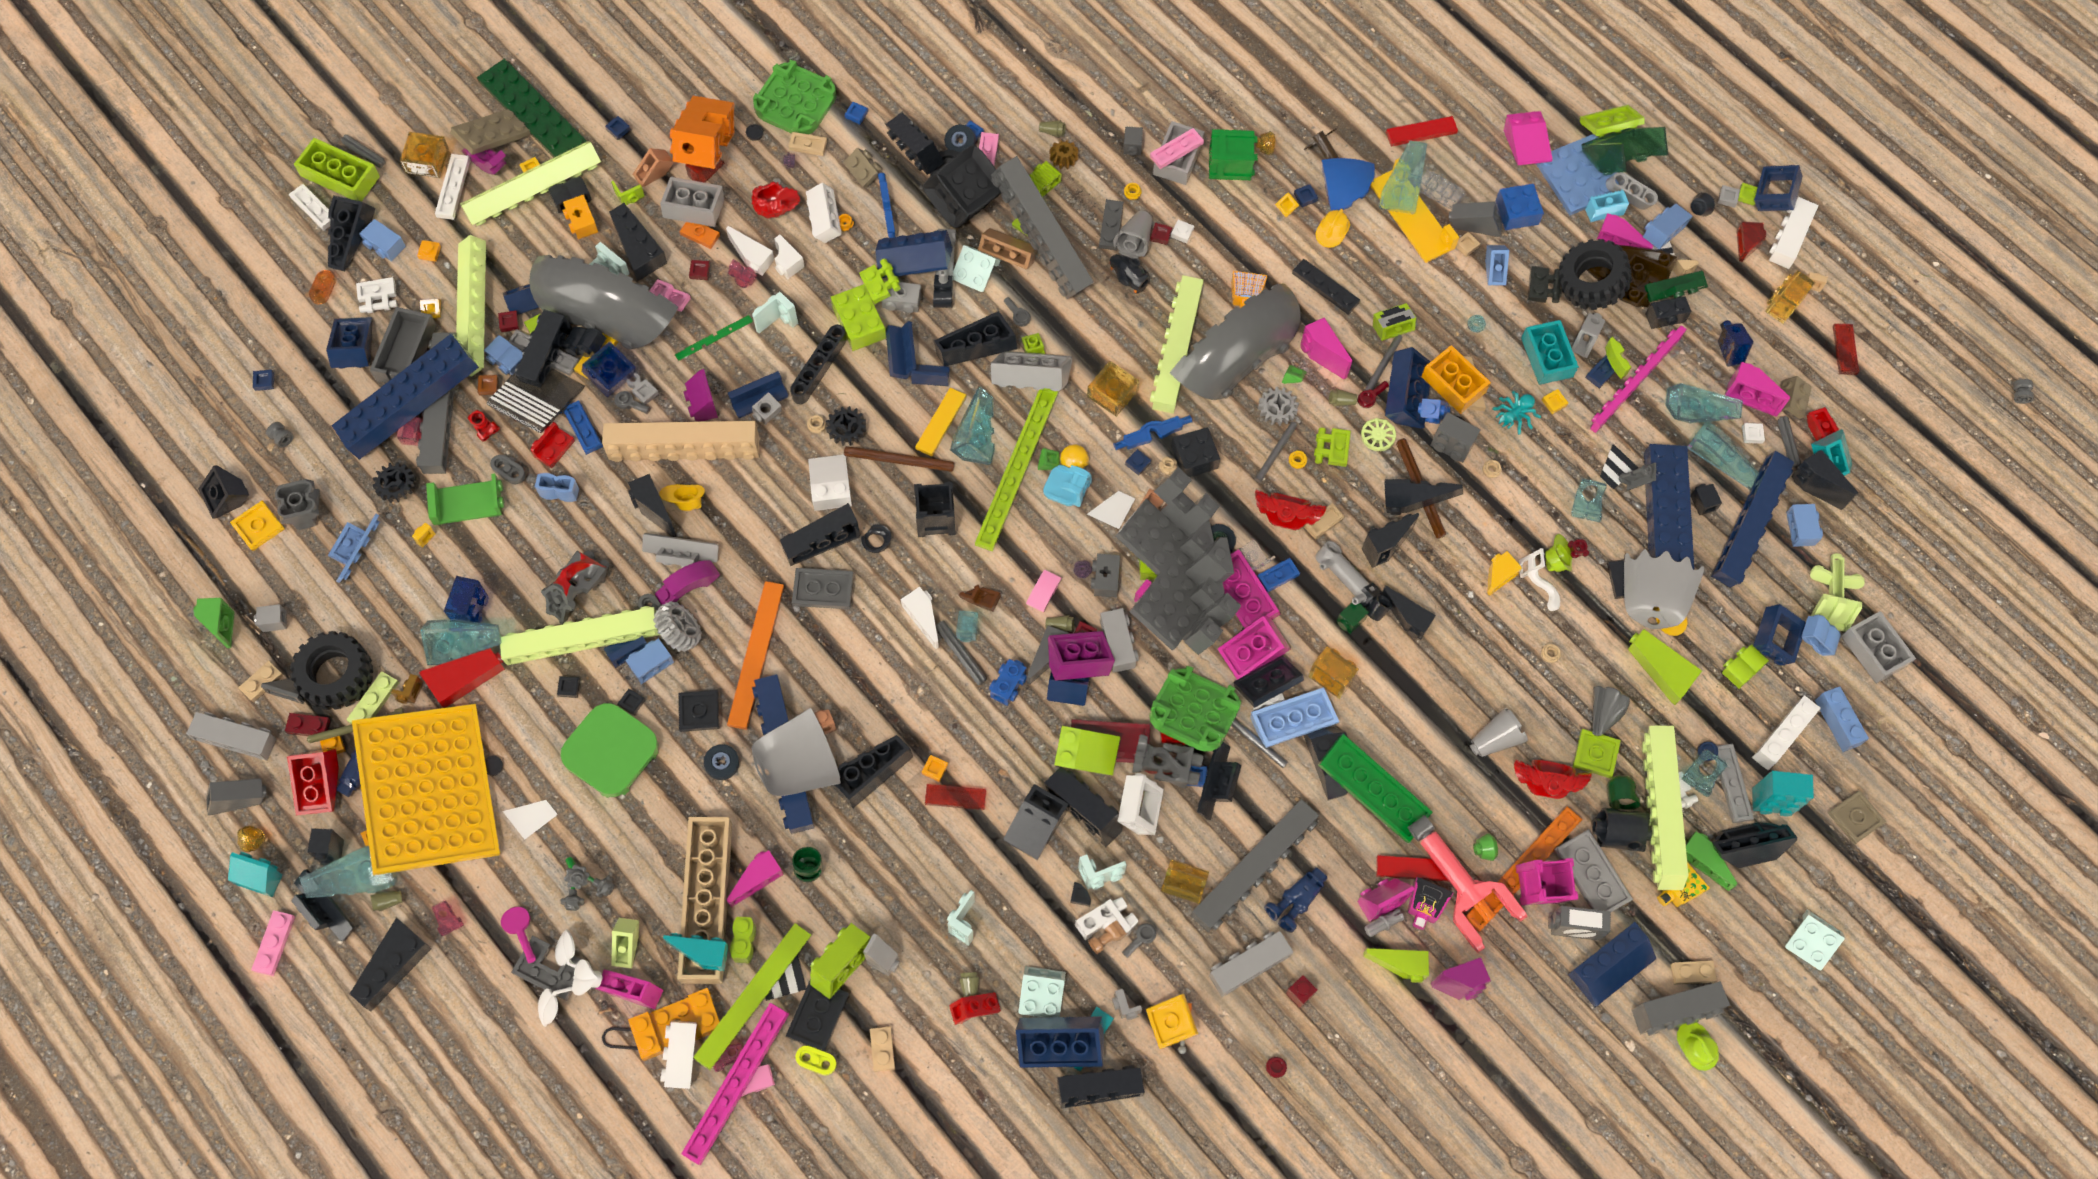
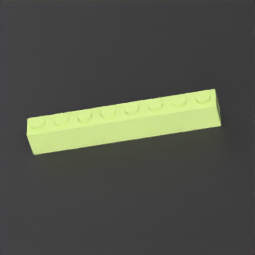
[460,141,601,226]
[456,235,486,377]
[1150,275,1203,414]
[499,606,660,665]

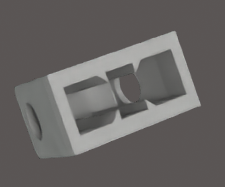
[1572,313,1605,358]

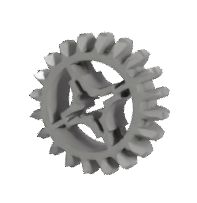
[653,601,702,652]

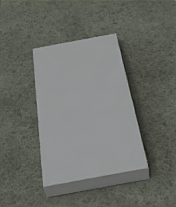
[1554,829,1633,912]

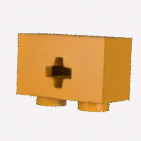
[562,195,598,240]

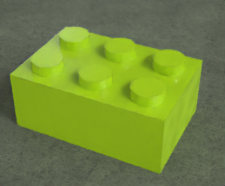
[830,284,886,351]
[810,923,871,999]

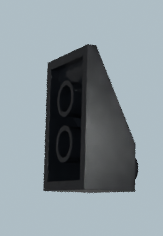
[1791,449,1858,510]
[627,474,677,537]

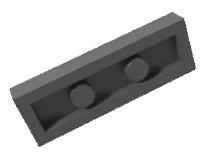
[1099,199,1124,250]

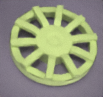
[1361,418,1396,451]

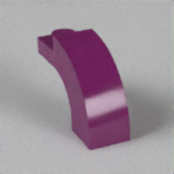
[461,148,507,175]
[655,560,720,605]

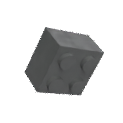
[1430,412,1481,463]

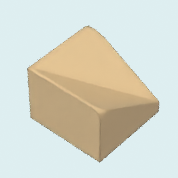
[1673,260,1699,277]

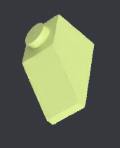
[611,918,639,969]

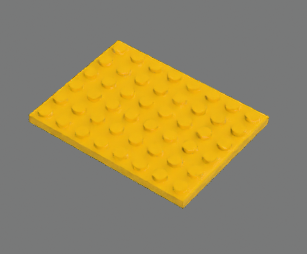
[352,704,500,875]

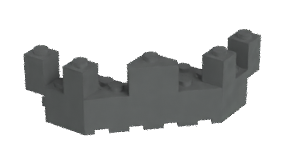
[1115,467,1241,655]

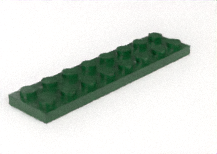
[477,58,587,158]

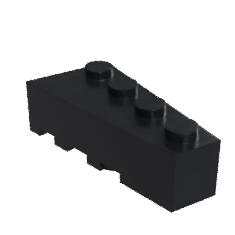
[885,112,944,175]
[515,309,573,388]
[934,311,1018,366]
[831,735,913,808]
[1044,767,1122,847]
[349,917,431,1012]
[1057,1065,1145,1109]

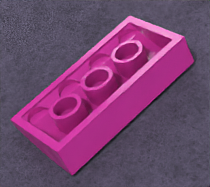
[1222,549,1281,629]

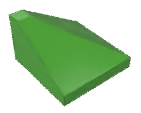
[1282,365,1307,384]
[1038,448,1060,470]

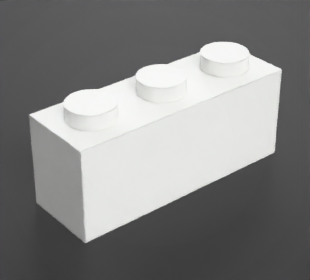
[806,183,842,243]
[661,1021,697,1089]

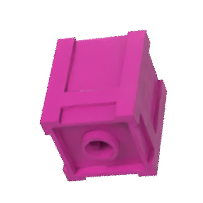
[1516,858,1578,906]

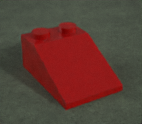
[287,749,339,816]

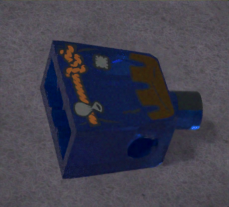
[1718,320,1754,367]

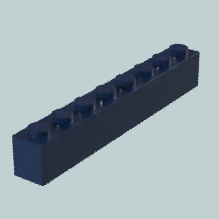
[1711,451,1794,588]
[752,674,814,834]

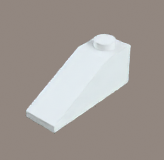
[726,226,774,276]
[901,587,939,649]

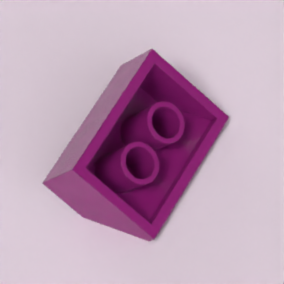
[1048,631,1115,680]
[1431,957,1491,1001]

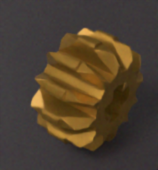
[1049,139,1079,170]

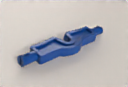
[878,173,896,238]
[1113,415,1193,451]

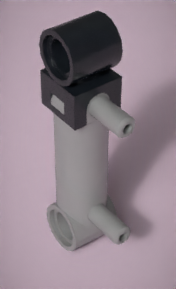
[933,229,956,308]
[1315,541,1392,621]

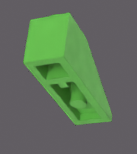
[1685,831,1737,891]

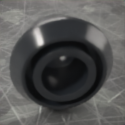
[1691,192,1715,217]

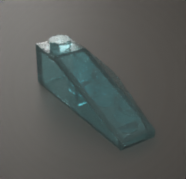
[1379,140,1427,214]
[1665,383,1743,423]
[950,387,995,465]
[1687,421,1758,490]
[420,619,502,665]
[299,846,395,898]

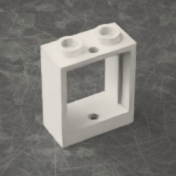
[1118,773,1164,835]

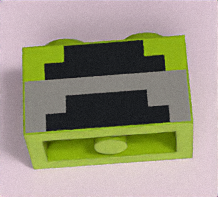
[1373,303,1416,341]

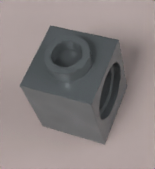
[1124,126,1143,156]

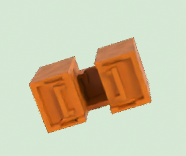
[670,95,734,169]

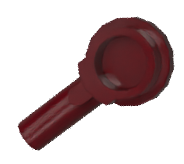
[1357,381,1389,408]

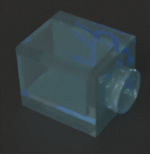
[956,611,979,642]

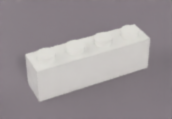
[1769,197,1818,269]
[1752,695,1820,770]

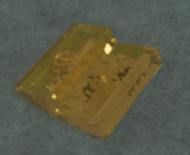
[1161,860,1209,904]

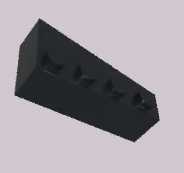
[609,203,667,282]
[780,503,860,567]

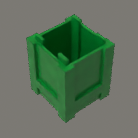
[1209,129,1258,181]

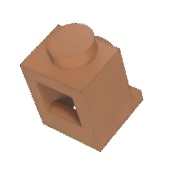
[814,709,836,735]

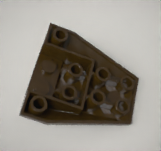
[1586,244,1677,307]

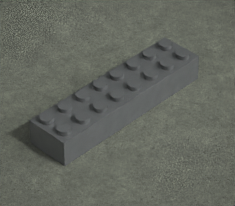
[991,156,1094,299]

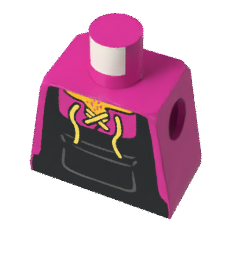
[1408,877,1453,930]

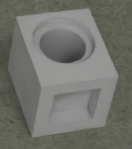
[752,392,782,425]

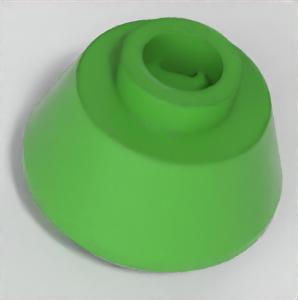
[1473,834,1498,861]

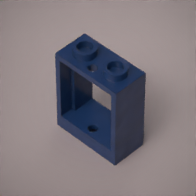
[1754,165,1803,211]
[1753,604,1806,666]

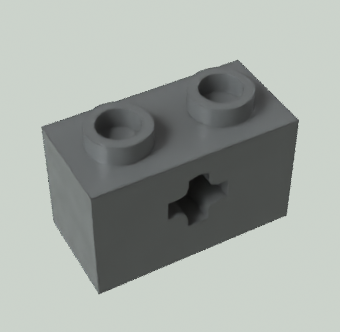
[1091,553,1120,598]

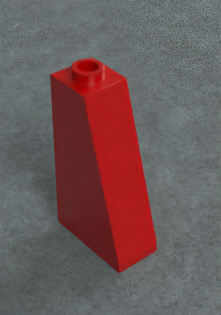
[419,648,505,708]

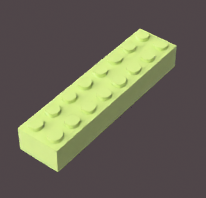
[1642,726,1688,890]

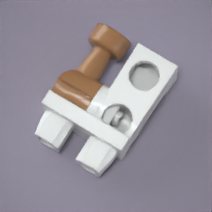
[1075,897,1138,954]

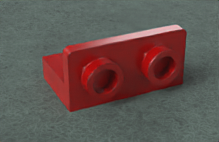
[530,422,575,469]

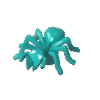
[1492,391,1541,435]

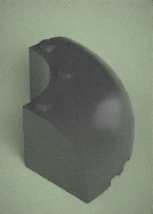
[529,255,678,350]
[1170,283,1300,400]

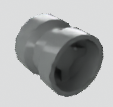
[2013,379,2034,404]
[266,422,294,448]

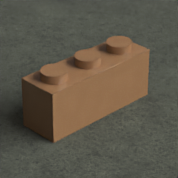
[978,228,1037,270]

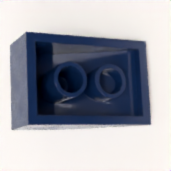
[326,317,372,369]

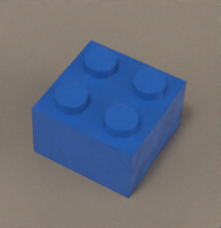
[1495,183,1544,230]

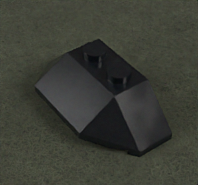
[1303,726,1348,801]
[1712,822,1798,869]

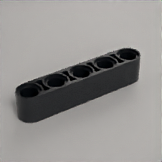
[790,324,846,404]

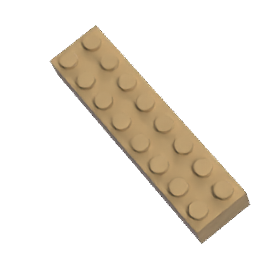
[602,421,759,462]
[677,817,732,984]

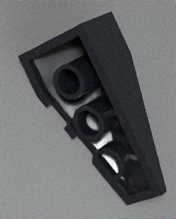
[328,195,376,272]
[1384,479,1463,516]

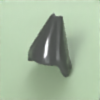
[1592,686,1630,736]

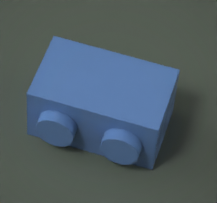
[360,219,406,262]
[1786,504,1823,547]
[626,638,674,684]

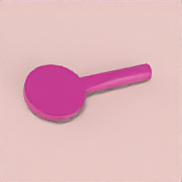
[501,907,536,963]

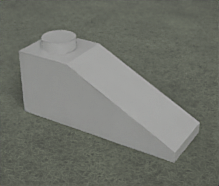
[863,934,900,976]

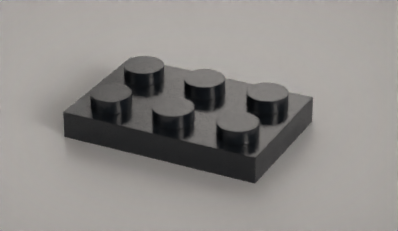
[1234,655,1304,708]
[786,979,850,1052]

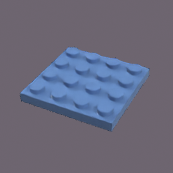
[1536,134,1631,216]

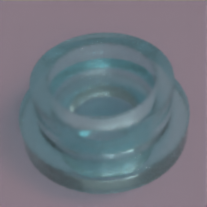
[1467,315,1486,333]

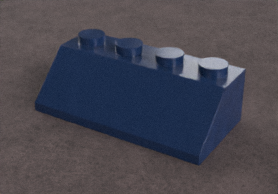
[875,230,953,278]
[1385,347,1431,428]
[1568,922,1657,1007]
[1016,1016,1104,1068]

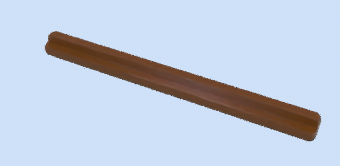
[1396,439,1446,539]
[844,446,954,472]

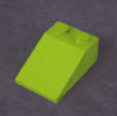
[1054,725,1120,776]

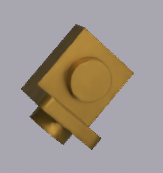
[391,674,423,704]

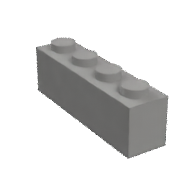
[186,712,276,761]
[1209,931,1293,997]

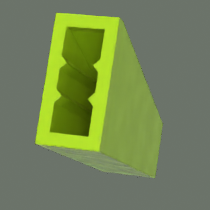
[1628,629,1702,705]

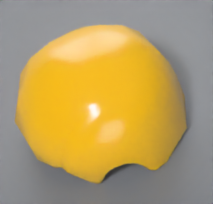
[1060,444,1089,469]

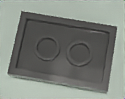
[792,568,854,610]

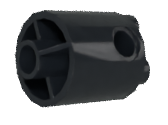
[1592,807,1652,852]

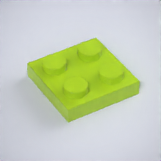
[1572,729,1621,779]

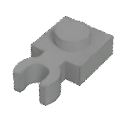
[626,373,659,405]

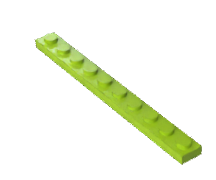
[975,388,1058,552]

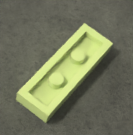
[346,671,399,724]

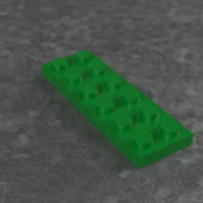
[1318,734,1432,843]

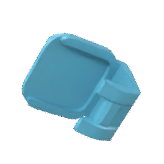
[1043,465,1092,507]

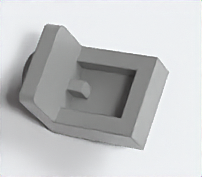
[1112,989,1142,1020]

